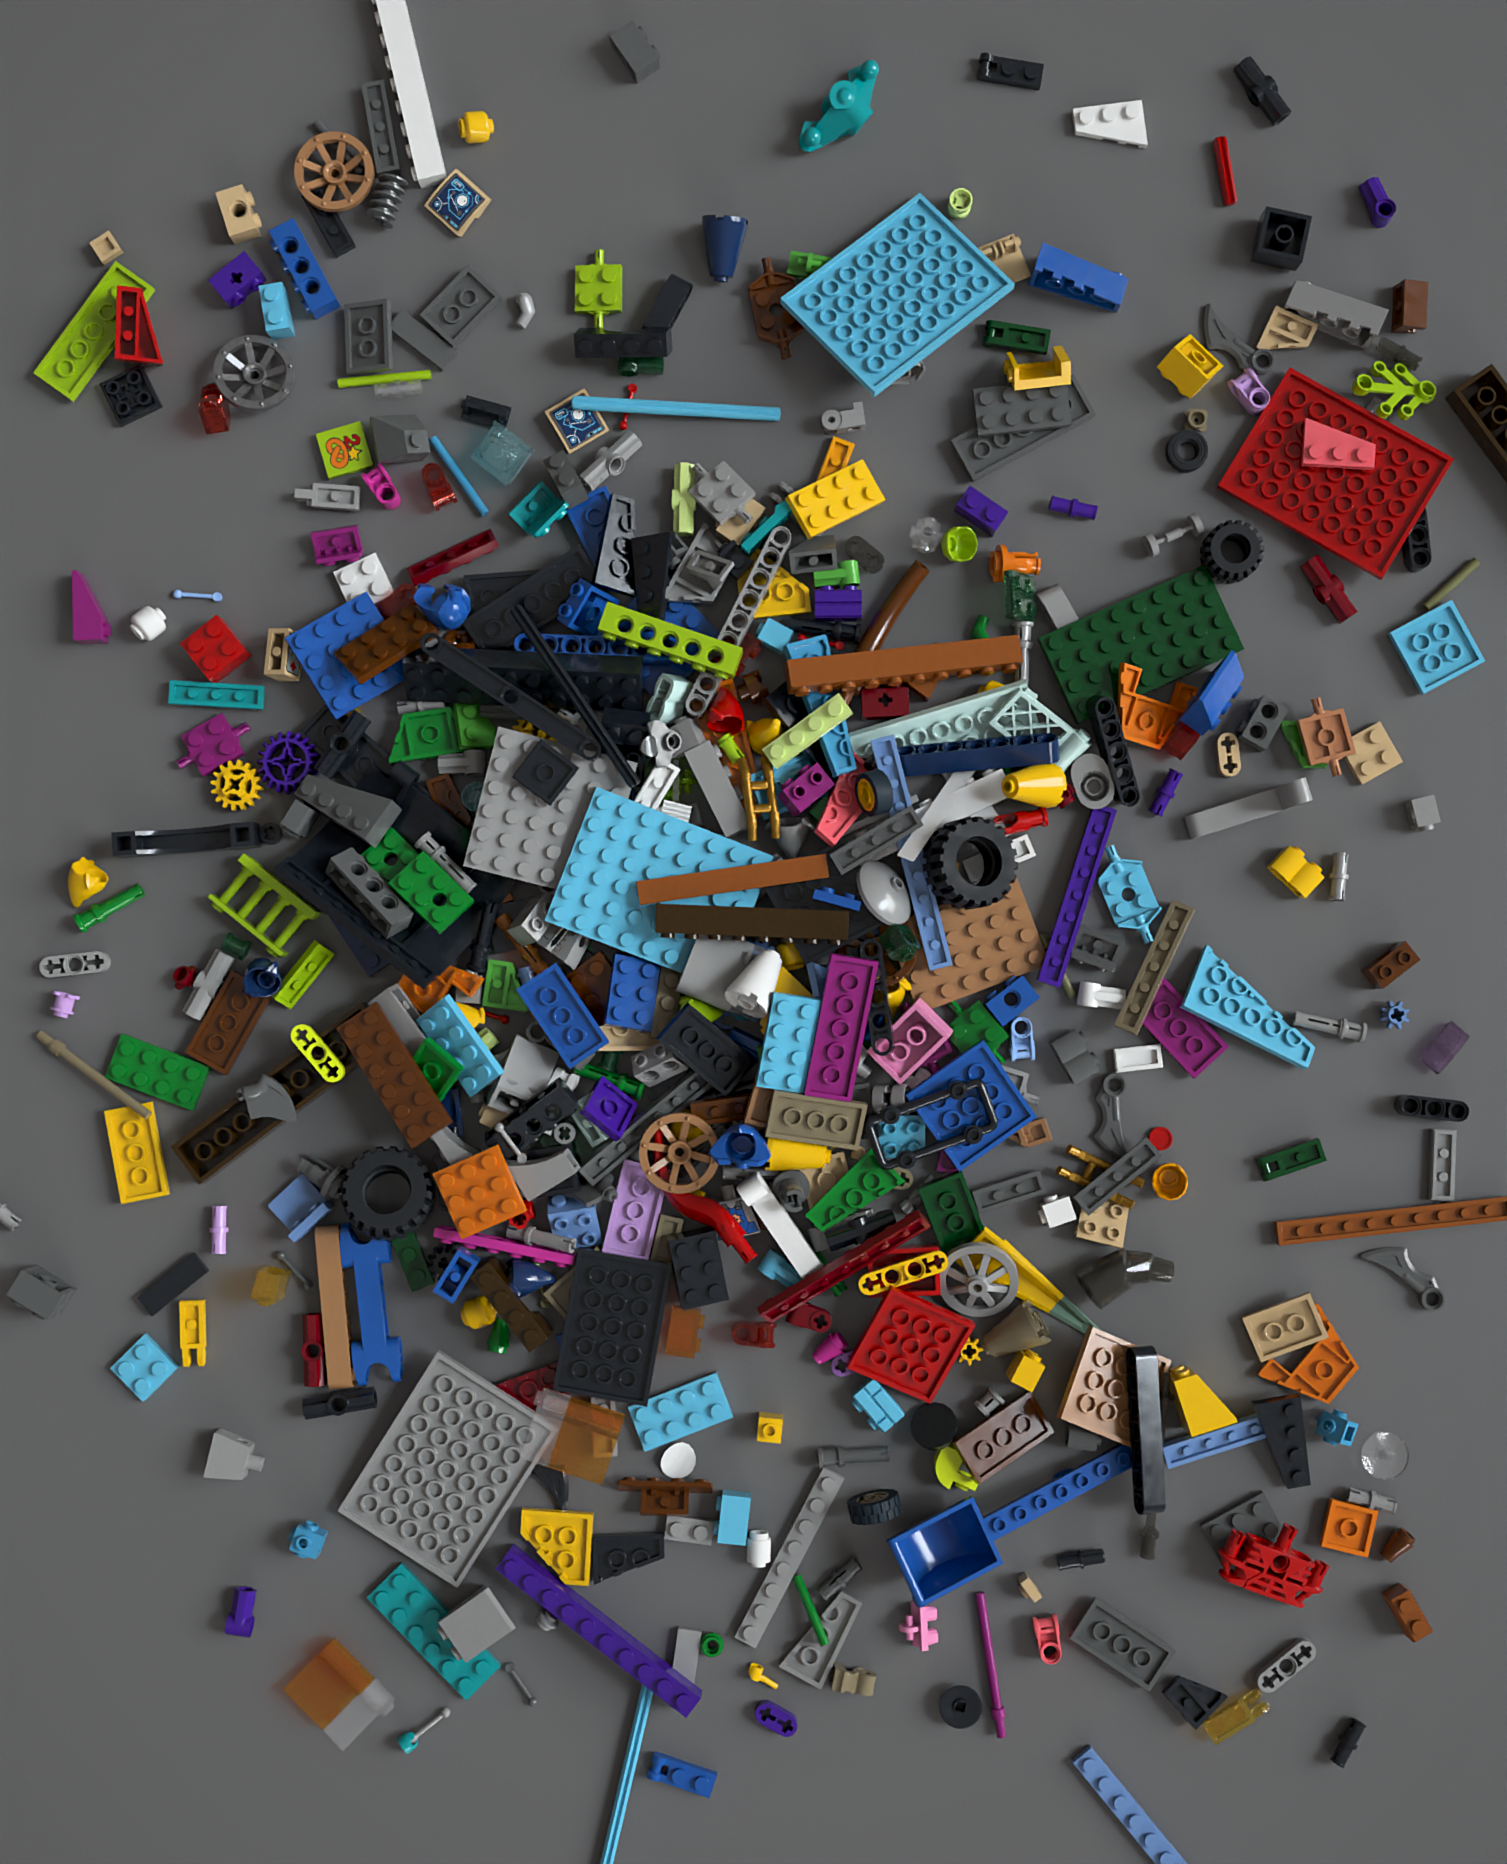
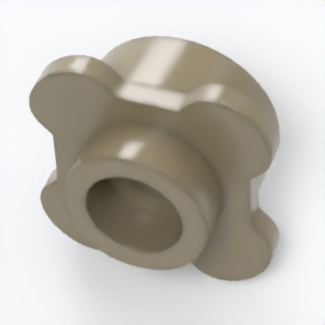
[1184,409,1208,432]

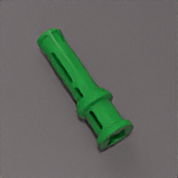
[73,883,146,933]
[574,1064,645,1100]

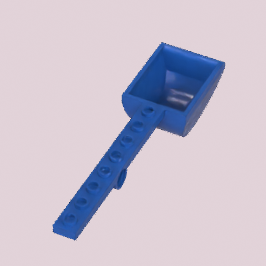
[886,1443,1132,1608]

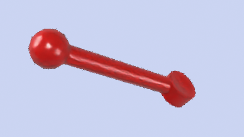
[618,383,637,430]
[796,634,845,651]
[464,1003,509,1024]

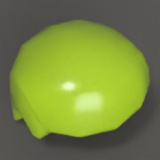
[941,526,978,562]

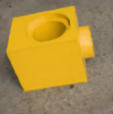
[757,1412,783,1444]

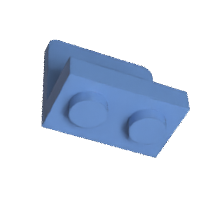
[548,1195,602,1250]

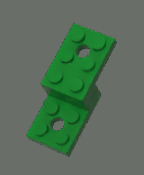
[361,827,474,935]

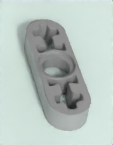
[39,951,111,978]
[1255,1638,1316,1693]

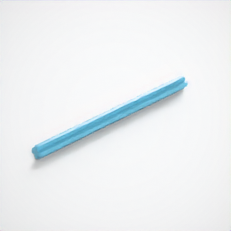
[572,396,781,421]
[600,1684,653,1864]

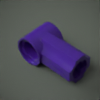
[1358,177,1397,228]
[225,1586,257,1638]

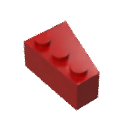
[114,285,164,366]

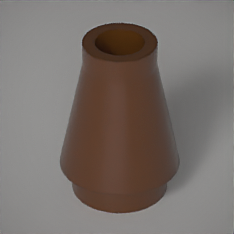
[1380,1527,1416,1563]

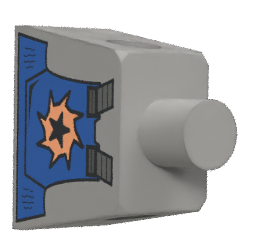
[716,1183,761,1242]

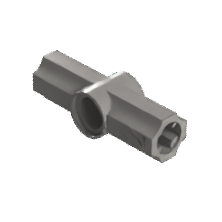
[579,430,642,492]
[182,949,235,1020]

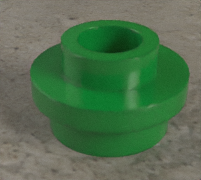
[700,1632,724,1657]

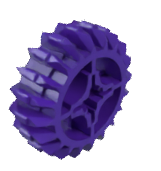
[256,731,320,795]

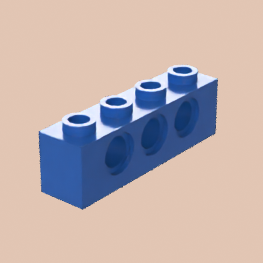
[269,218,341,320]

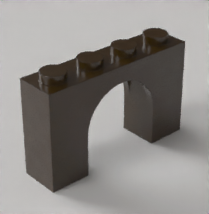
[470,1255,554,1353]

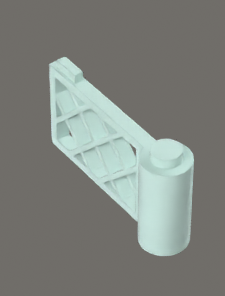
[988,687,1091,772]

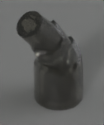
[1074,1248,1174,1310]

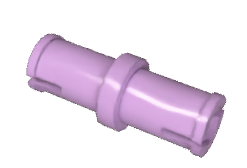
[209,1206,229,1254]

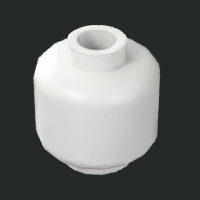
[130,606,166,641]

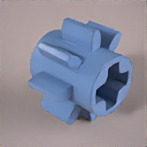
[1379,1001,1410,1029]

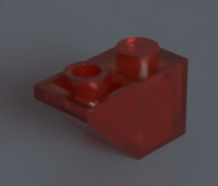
[198,383,231,435]

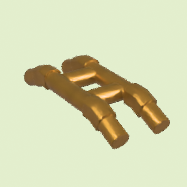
[737,755,780,841]
[1056,1144,1145,1210]

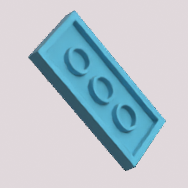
[755,991,822,1093]
[415,994,504,1098]
[628,1372,733,1452]

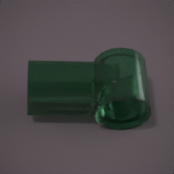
[618,357,664,377]

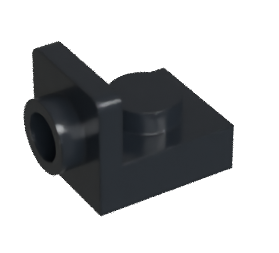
[717,540,754,581]

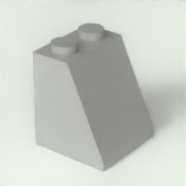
[437,1585,516,1663]

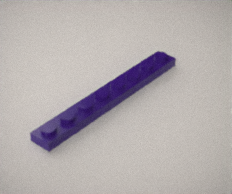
[1036,806,1117,988]

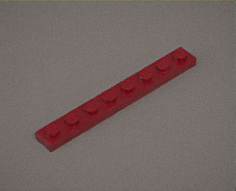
[757,1210,931,1324]

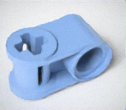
[1008,1016,1035,1062]

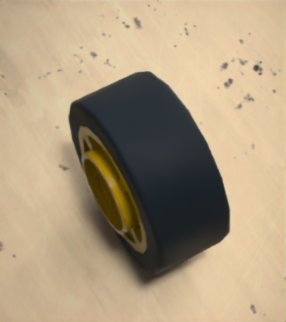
[855,769,894,817]

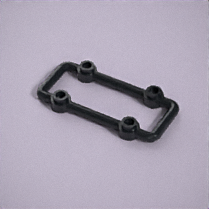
[864,1078,998,1170]

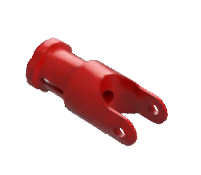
[992,807,1049,836]

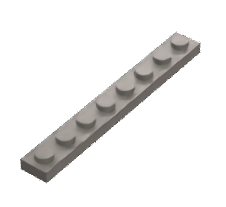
[734,1466,844,1648]

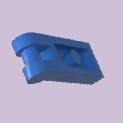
[646,1752,717,1798]

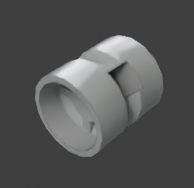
[872,1084,911,1114]

